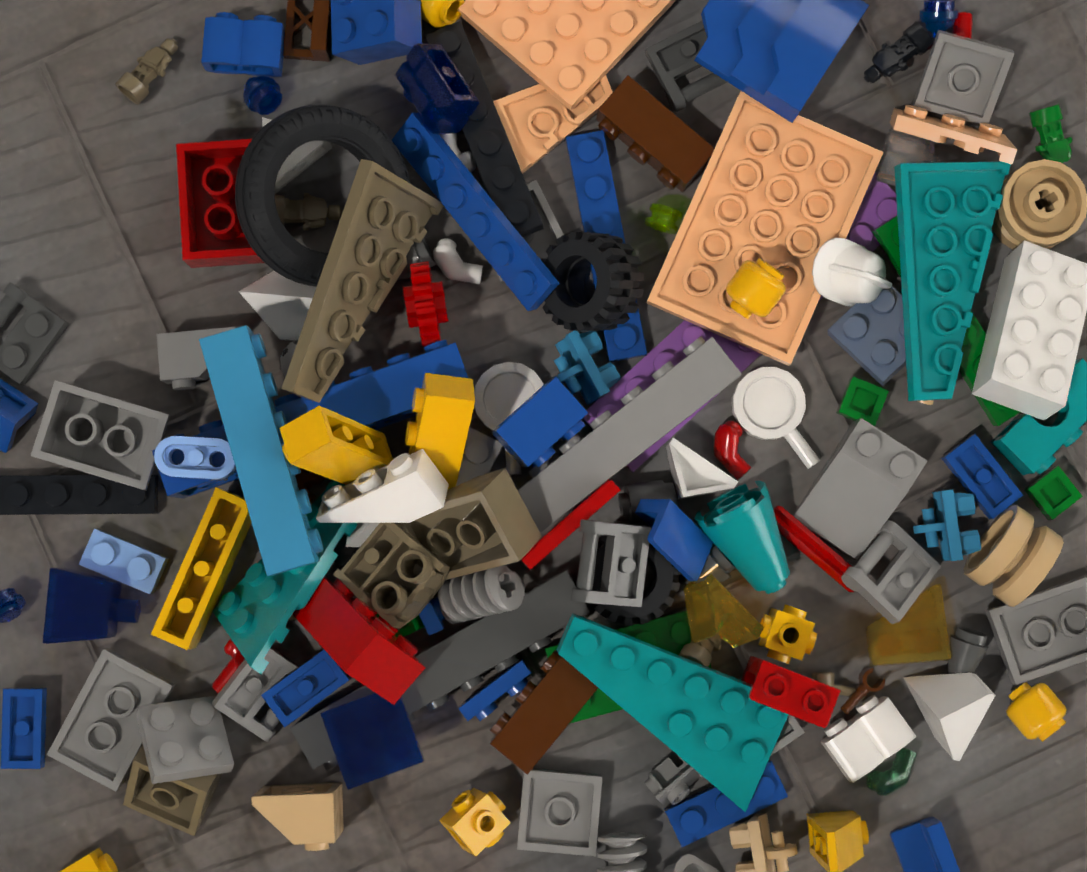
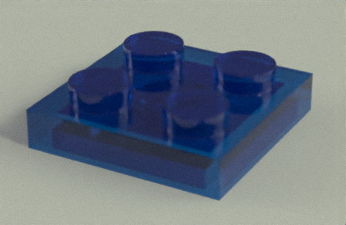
[320,692,425,790]

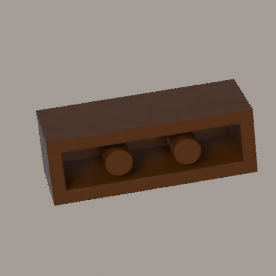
[596,75,715,193]
[490,650,598,775]

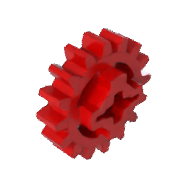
[403,261,449,348]

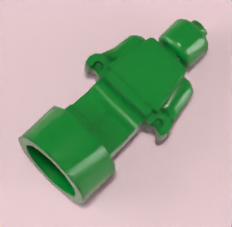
[1029,104,1072,166]

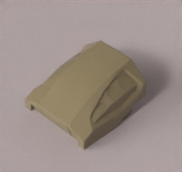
[333,523,450,629]

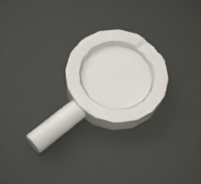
[474,362,544,475]
[732,367,820,469]

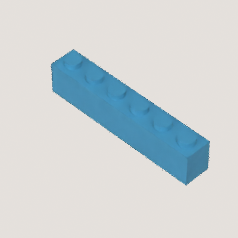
[199,325,323,576]

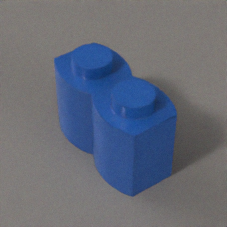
[201,12,285,77]

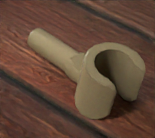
[812,672,866,700]

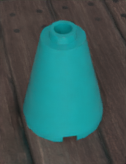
[695,480,790,594]

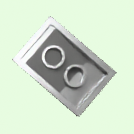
[31,380,170,491]
[793,418,928,560]

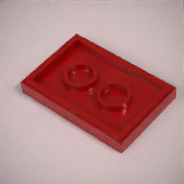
[521,480,621,570]

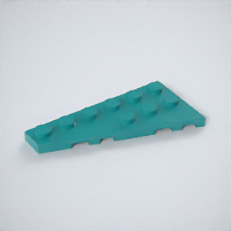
[556,613,789,812]

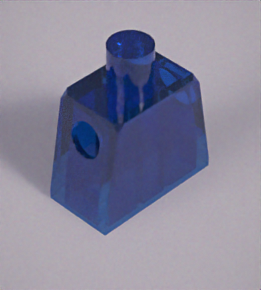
[43,568,141,644]

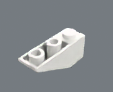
[316,449,449,523]

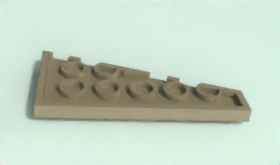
[281,159,444,403]

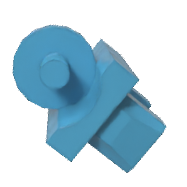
[552,331,621,405]
[913,489,981,561]

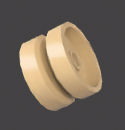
[992,159,1087,250]
[964,505,1064,607]

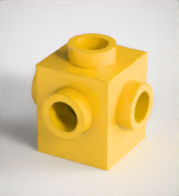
[757,604,817,664]
[439,788,510,856]

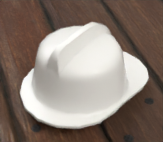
[812,237,892,306]

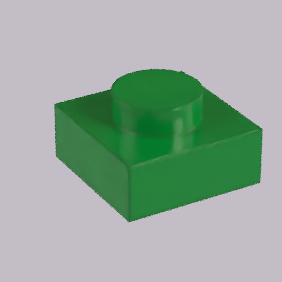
[836,376,889,426]
[1024,466,1083,520]

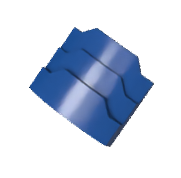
[694,0,869,123]

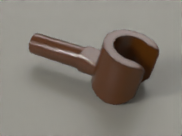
[841,667,885,714]

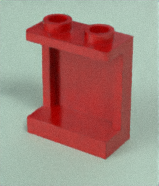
[741,655,841,728]

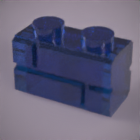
[395,43,480,134]

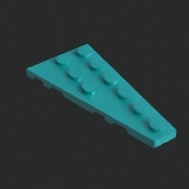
[894,162,1011,401]
[212,480,358,675]

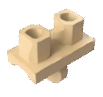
[729,813,798,872]

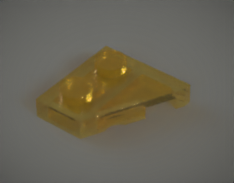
[865,584,951,667]

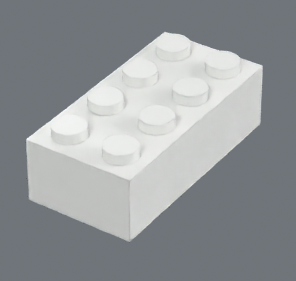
[972,240,1087,420]

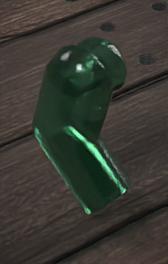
[866,747,917,796]

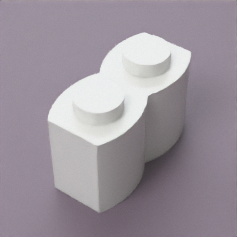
[820,695,917,783]

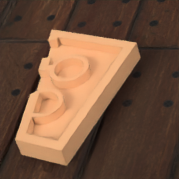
[493,75,613,174]
[890,105,1017,164]

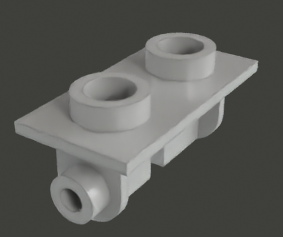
[644,757,705,807]

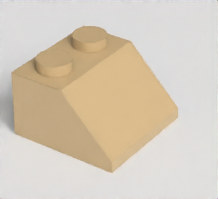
[251,783,344,851]

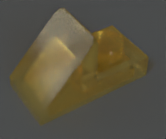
[684,574,764,648]

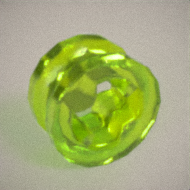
[645,203,683,234]

